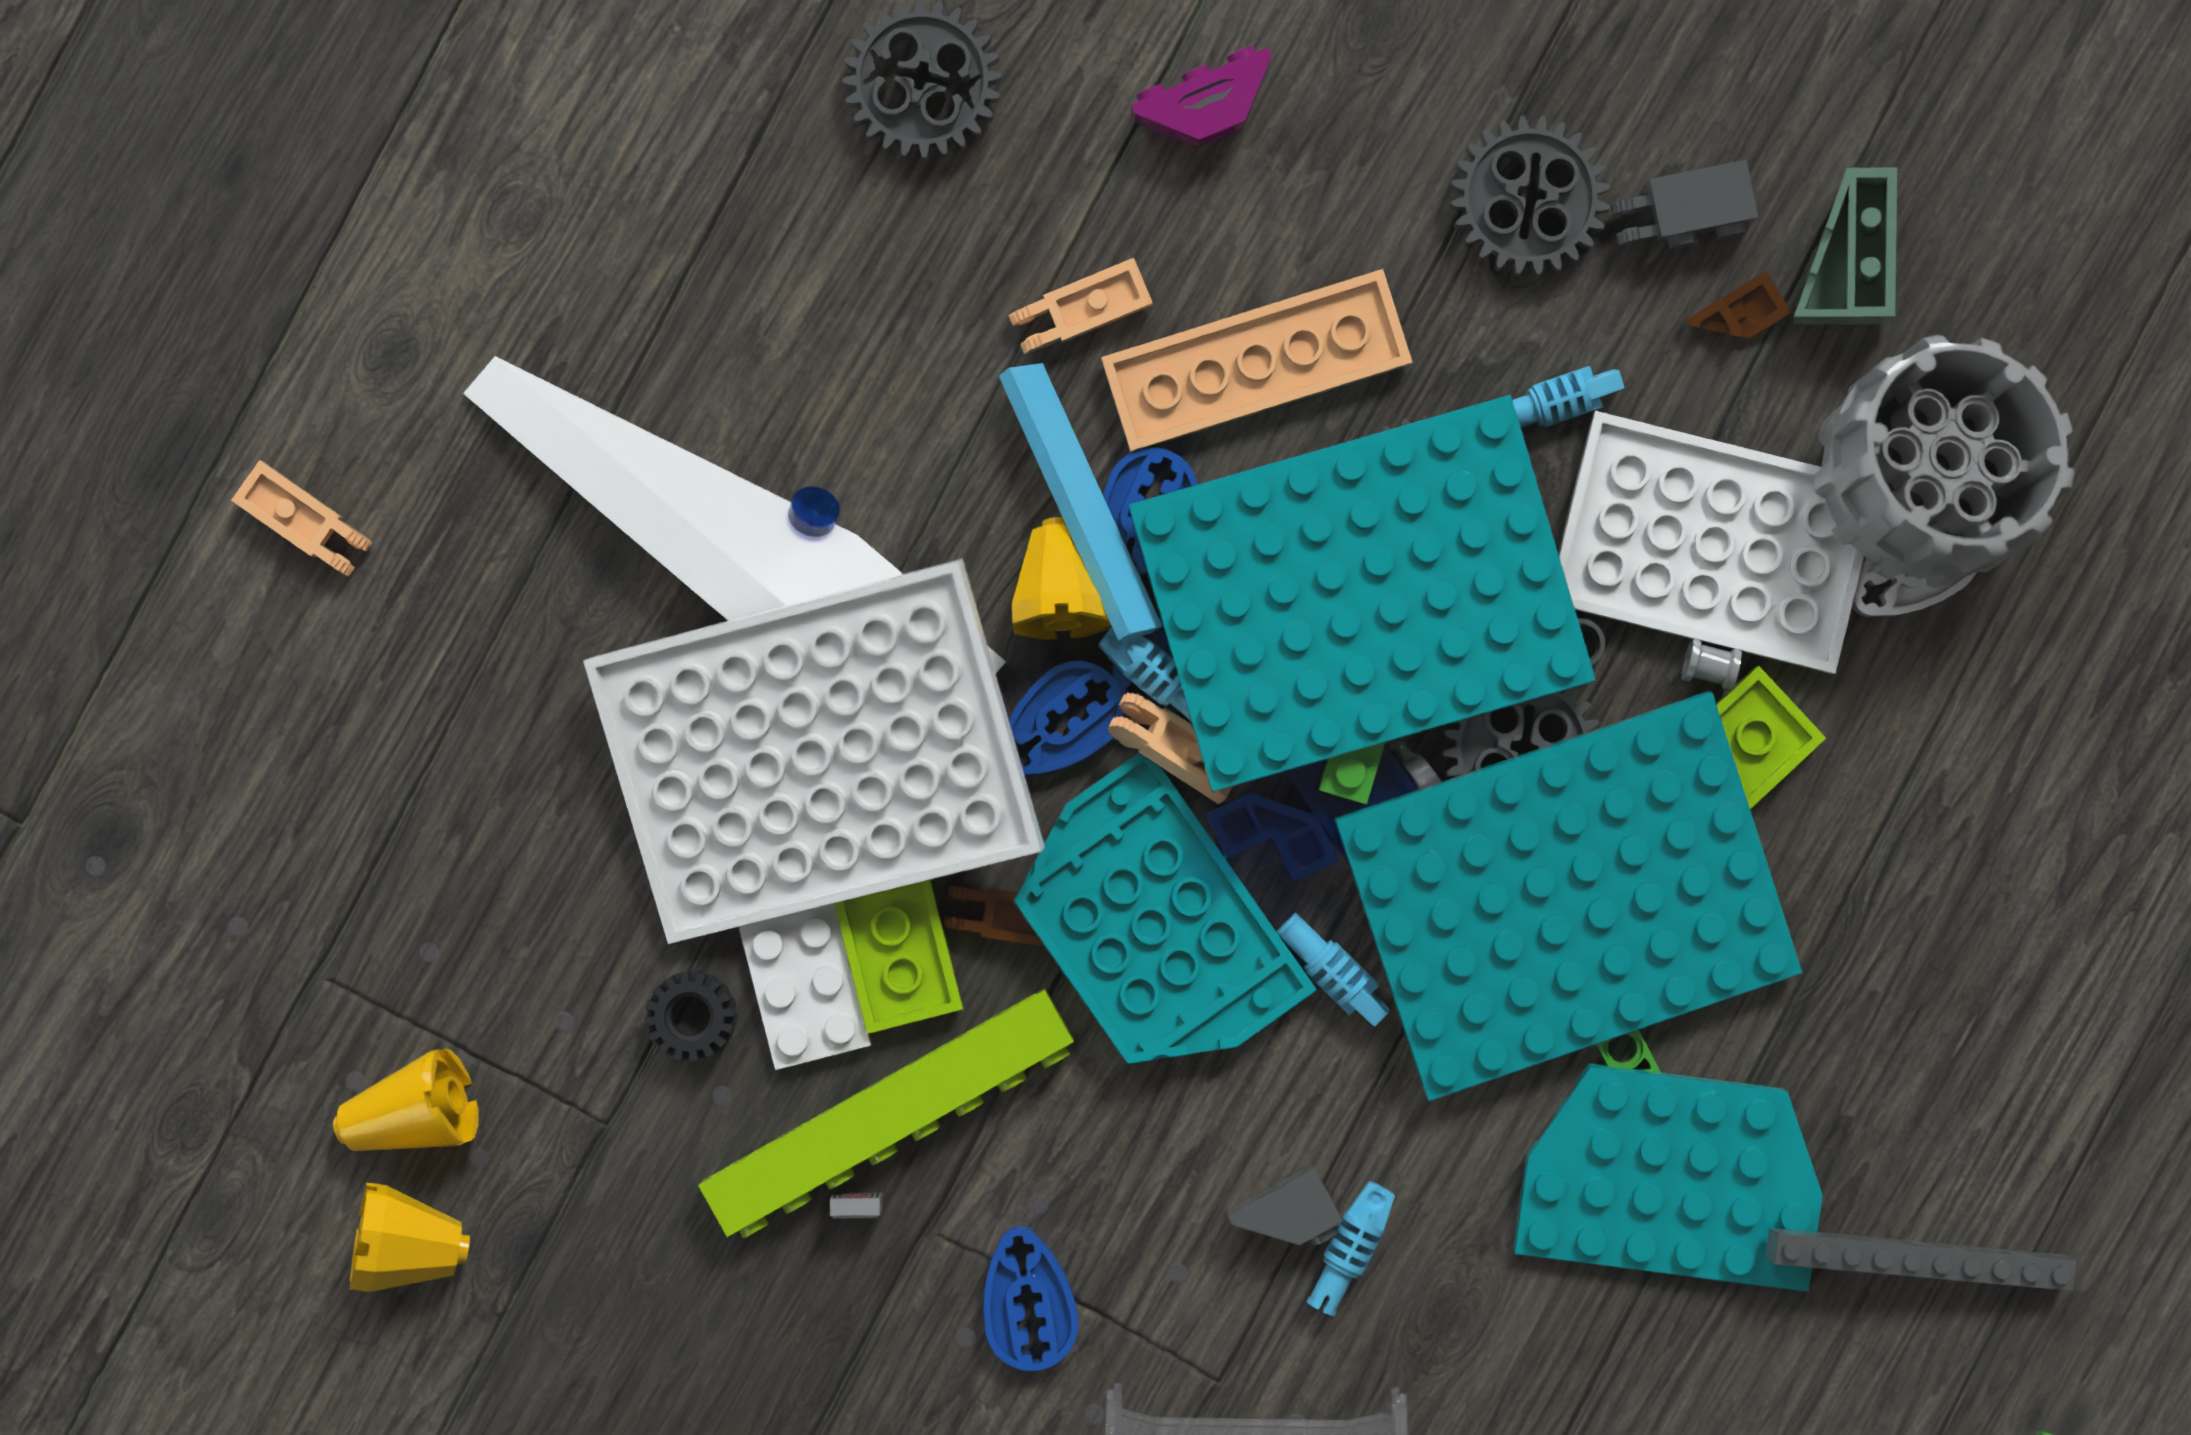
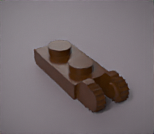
[943,885,1044,947]

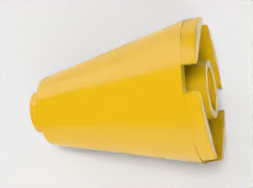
[333,1048,479,1151]

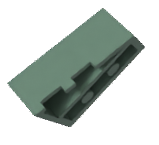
[1792,167,1897,325]

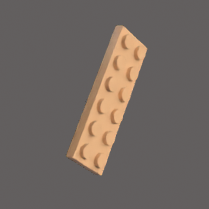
[1101,269,1413,453]

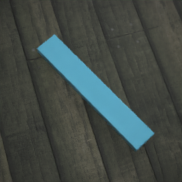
[999,363,1162,641]

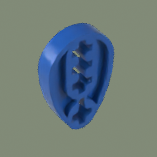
[1103,448,1198,577]
[1009,661,1124,775]
[983,1225,1079,1371]

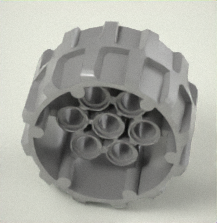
[1813,335,2075,588]

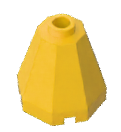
[1012,517,1112,640]
[350,1182,470,1292]

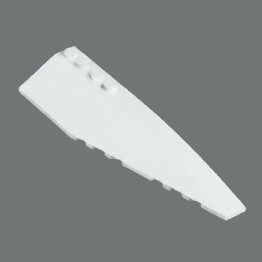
[463,356,1006,674]

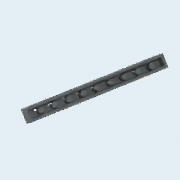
[1765,1228,2077,1291]

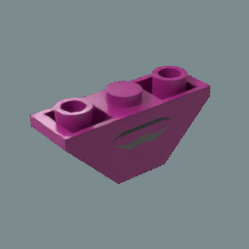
[1131,46,1271,148]

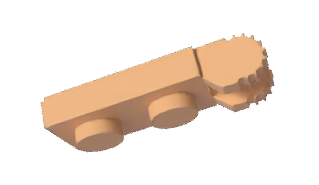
[1008,258,1153,354]
[231,460,373,577]
[1108,692,1232,804]

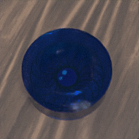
[788,486,840,537]

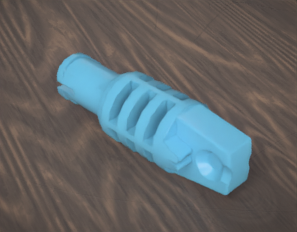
[1512,366,1625,428]
[1098,627,1191,721]
[1276,912,1390,1027]
[1306,1181,1395,1316]

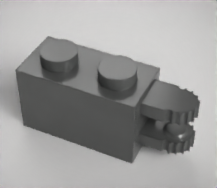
[1610,159,1759,249]

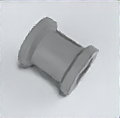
[1681,638,1742,692]

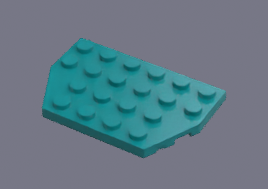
[1013,753,1317,1064]
[1513,1063,1823,1292]

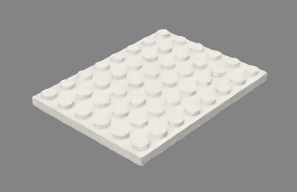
[583,559,1045,944]

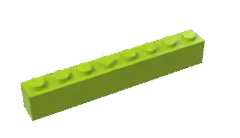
[698,988,1074,1238]

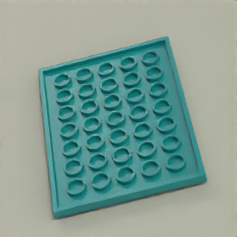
[1128,395,1596,792]
[1334,691,1802,1101]

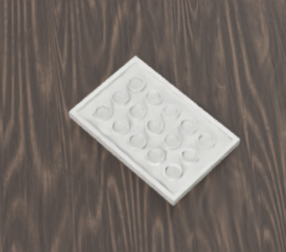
[1558,411,1864,674]

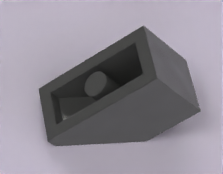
[1226,1164,1343,1246]

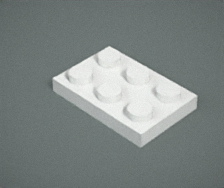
[739,903,872,1070]

